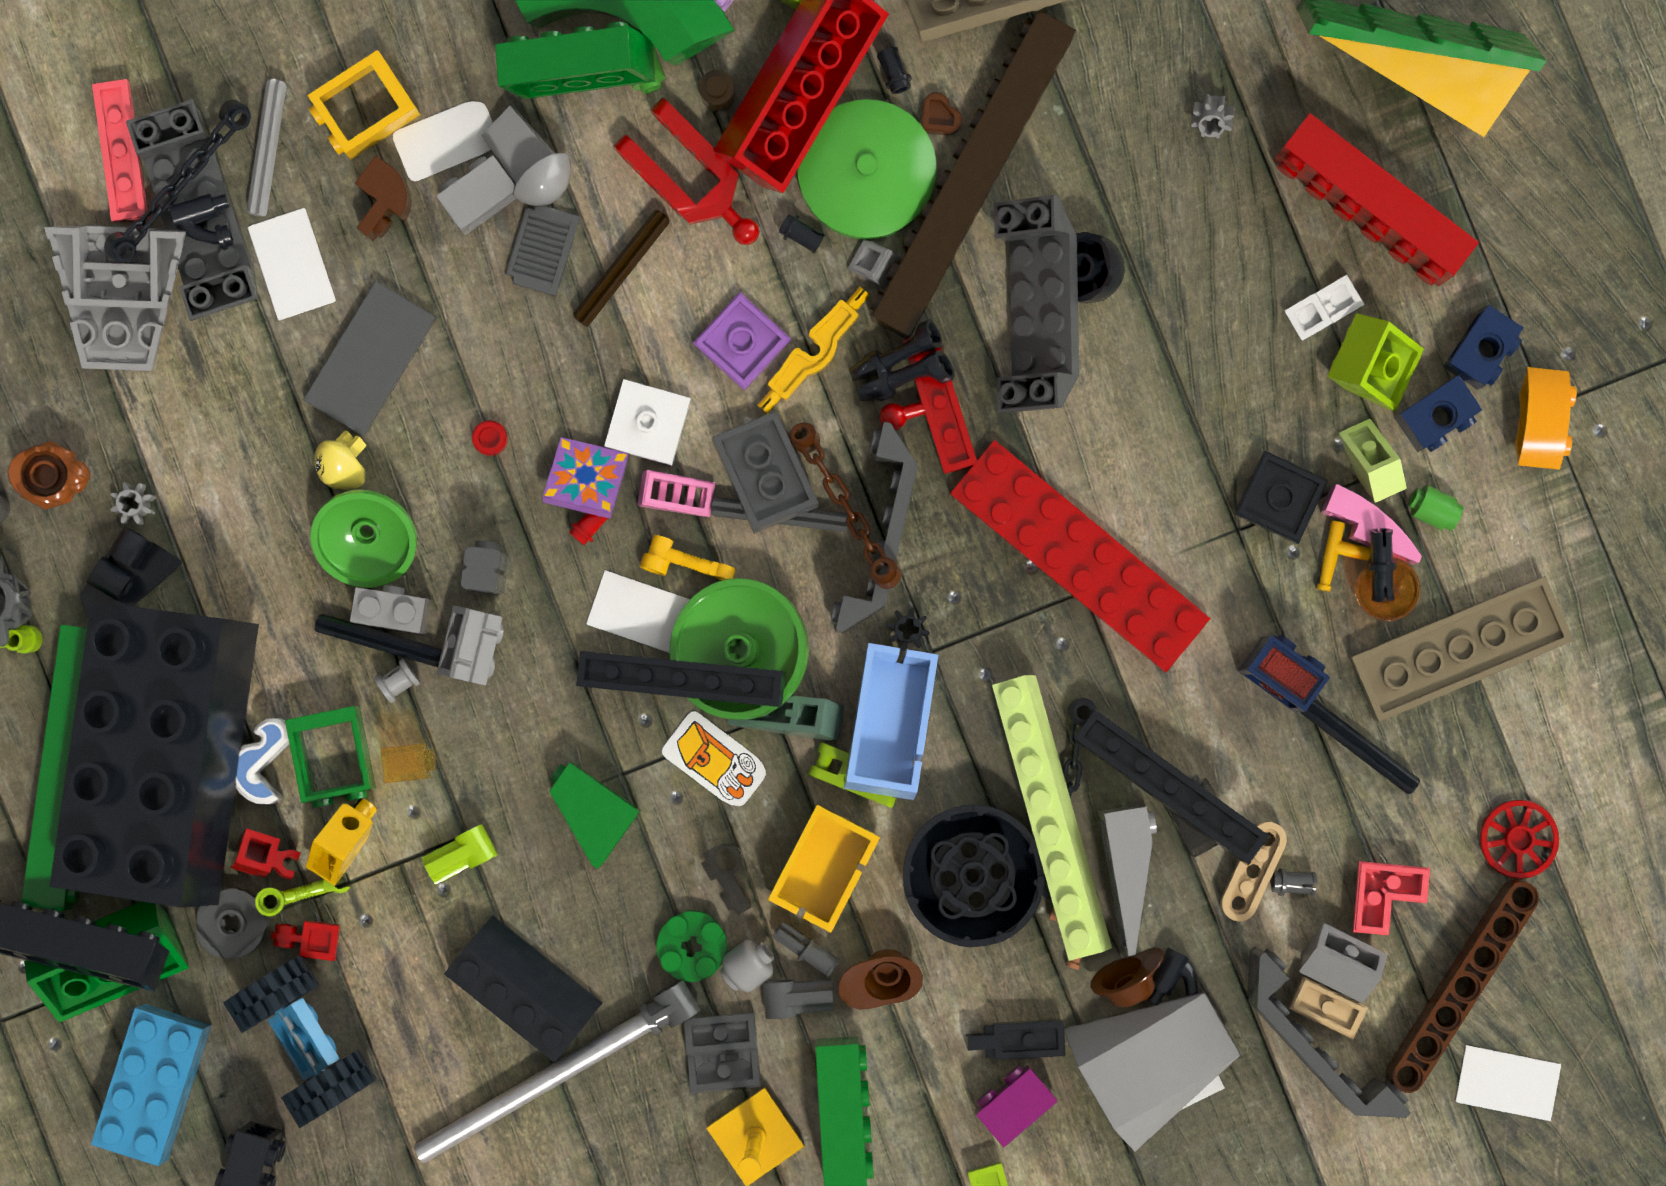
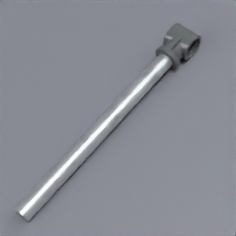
[414,979,701,1163]

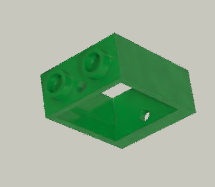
[285,706,376,808]

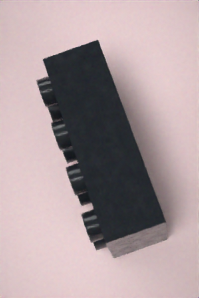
[49,601,259,908]

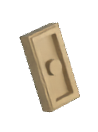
[1287,976,1368,1039]

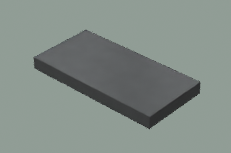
[303,281,437,437]

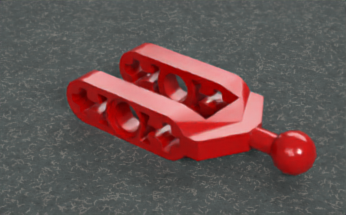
[612,97,760,245]

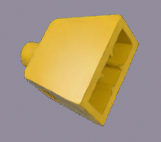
[306,798,376,886]

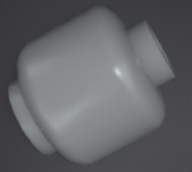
[721,940,774,992]

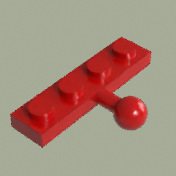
[879,337,978,475]

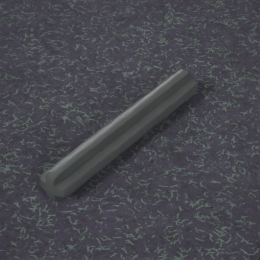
[711,497,848,532]

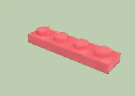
[92,79,149,223]

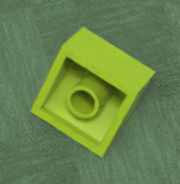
[1327,313,1424,412]

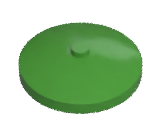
[797,99,937,240]
[669,578,809,720]

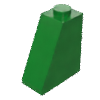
[549,762,641,869]

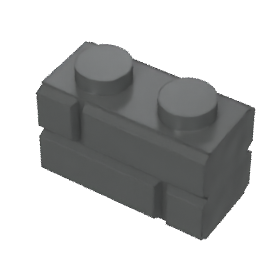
[460,540,509,595]

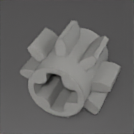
[1191,94,1235,139]
[110,482,156,525]

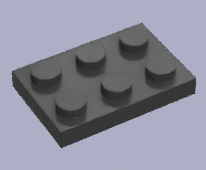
[712,411,819,534]

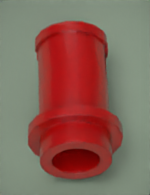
[569,513,608,546]

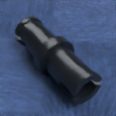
[1368,528,1397,602]

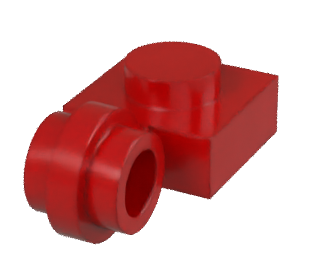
[270,920,341,961]

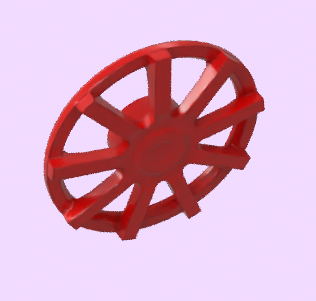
[1479,800,1559,879]

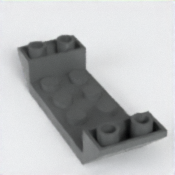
[126,99,258,321]
[994,195,1079,413]
[830,422,917,634]
[1247,947,1411,1118]

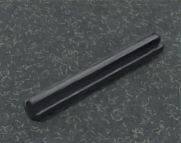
[314,614,442,667]
[1301,699,1420,794]

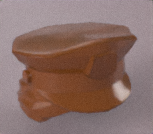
[8,441,90,510]

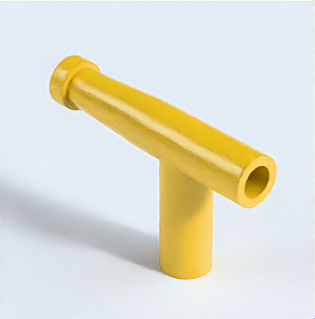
[1316,521,1371,592]

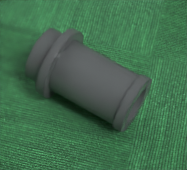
[1270,868,1317,896]

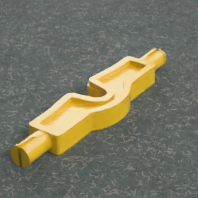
[757,286,870,414]

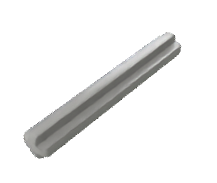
[247,79,286,216]

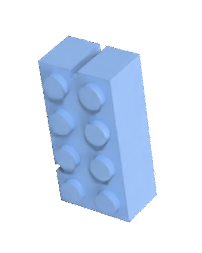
[844,643,938,800]

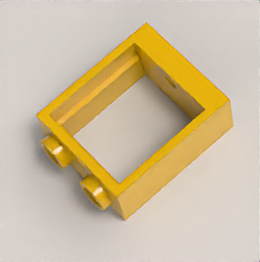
[307,50,421,160]

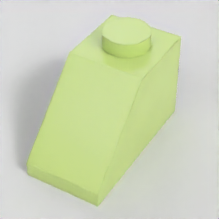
[1339,419,1407,503]

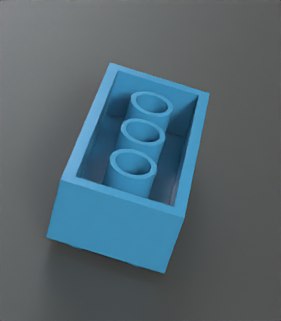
[91,1004,212,1166]

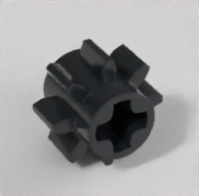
[886,607,930,651]

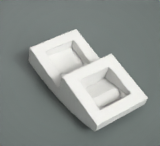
[1285,275,1365,341]

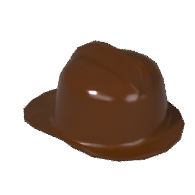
[1090,947,1164,1008]
[838,949,923,1010]

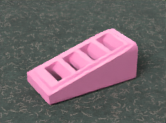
[637,470,715,517]

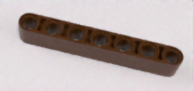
[1386,880,1539,1093]

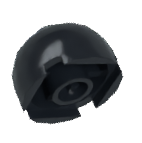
[1076,232,1125,304]

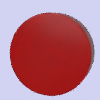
[472,420,508,456]

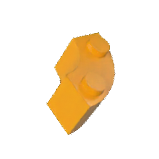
[1514,367,1577,470]

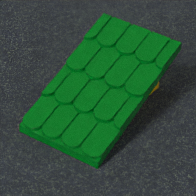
[1297,0,1547,137]

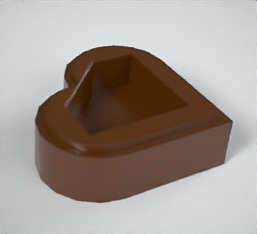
[921,92,962,135]

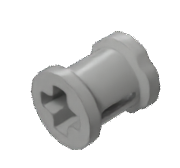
[374,659,421,703]

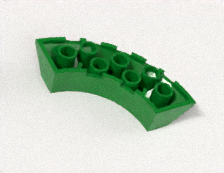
[515,0,735,66]

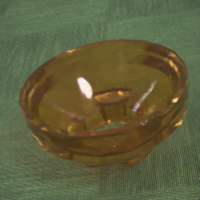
[1355,557,1421,621]

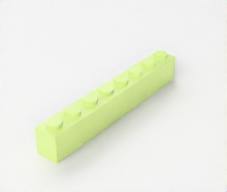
[992,675,1112,961]

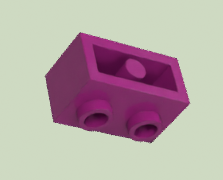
[974,1064,1058,1148]

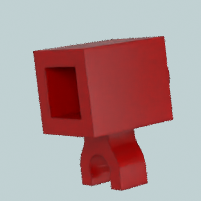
[230,829,301,880]

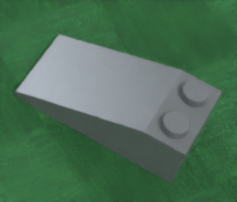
[1098,805,1157,956]

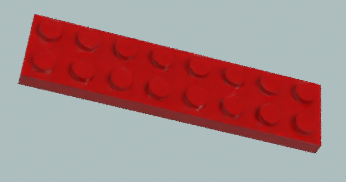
[949,440,1211,673]

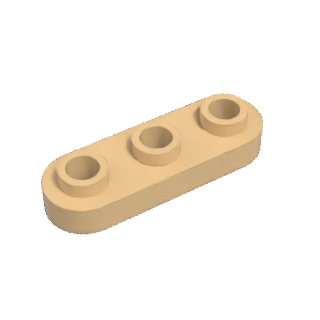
[1220,821,1287,922]

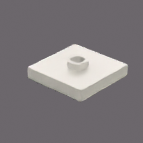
[604,379,691,466]

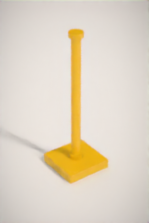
[706,1086,805,1186]

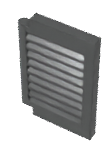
[505,206,580,297]

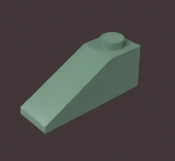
[727,696,844,741]

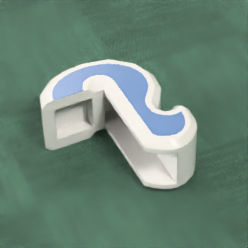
[236,718,289,804]

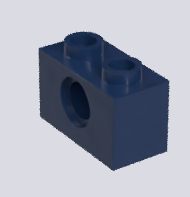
[1443,304,1524,390]
[1394,375,1482,452]

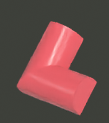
[1352,861,1430,935]

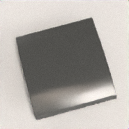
[684,1013,761,1094]

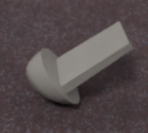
[481,105,571,206]

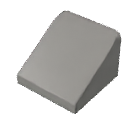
[847,239,900,289]

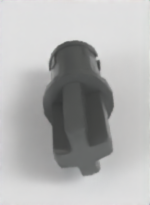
[773,921,840,978]

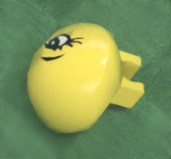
[314,430,366,490]

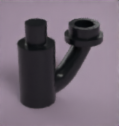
[169,193,234,251]
[1147,947,1199,1005]

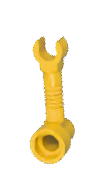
[639,534,735,581]

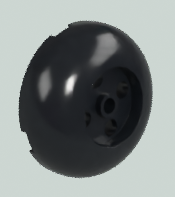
[903,805,1045,947]

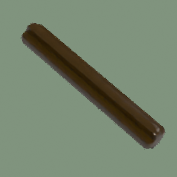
[573,209,670,327]

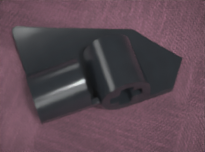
[80,526,182,617]

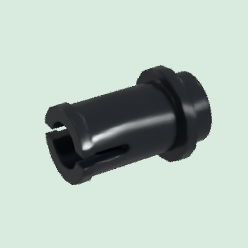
[877,47,912,94]
[779,214,825,254]

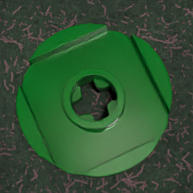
[657,910,728,982]

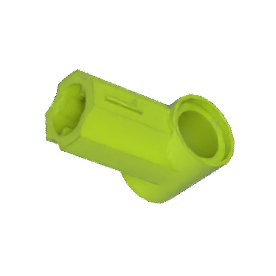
[422,824,498,884]

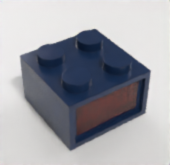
[1238,634,1330,712]

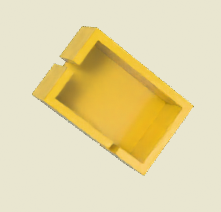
[768,804,880,933]

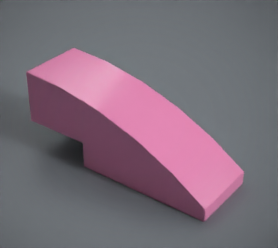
[1320,484,1422,565]

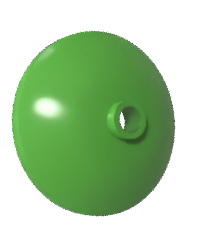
[310,490,417,588]

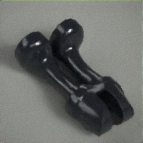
[849,319,955,401]

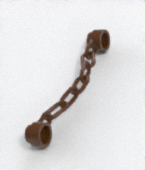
[789,422,902,589]

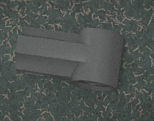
[763,979,834,1019]

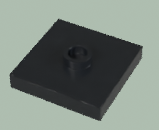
[1233,451,1328,544]

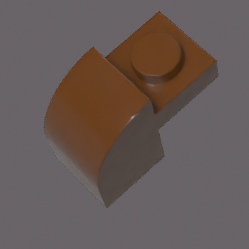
[355,155,412,242]

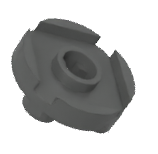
[196,887,269,959]

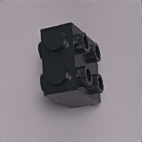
[215,1121,287,1186]

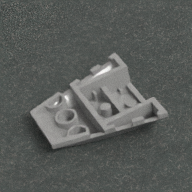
[44,225,186,371]
[1064,992,1241,1151]

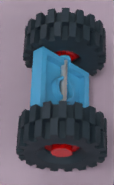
[223,955,377,1128]

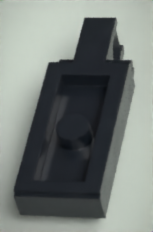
[966,1019,1066,1060]

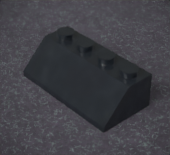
[444,915,603,1063]

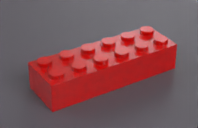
[713,0,889,194]
[1274,113,1480,286]

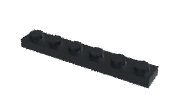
[576,651,786,707]
[1074,710,1269,866]

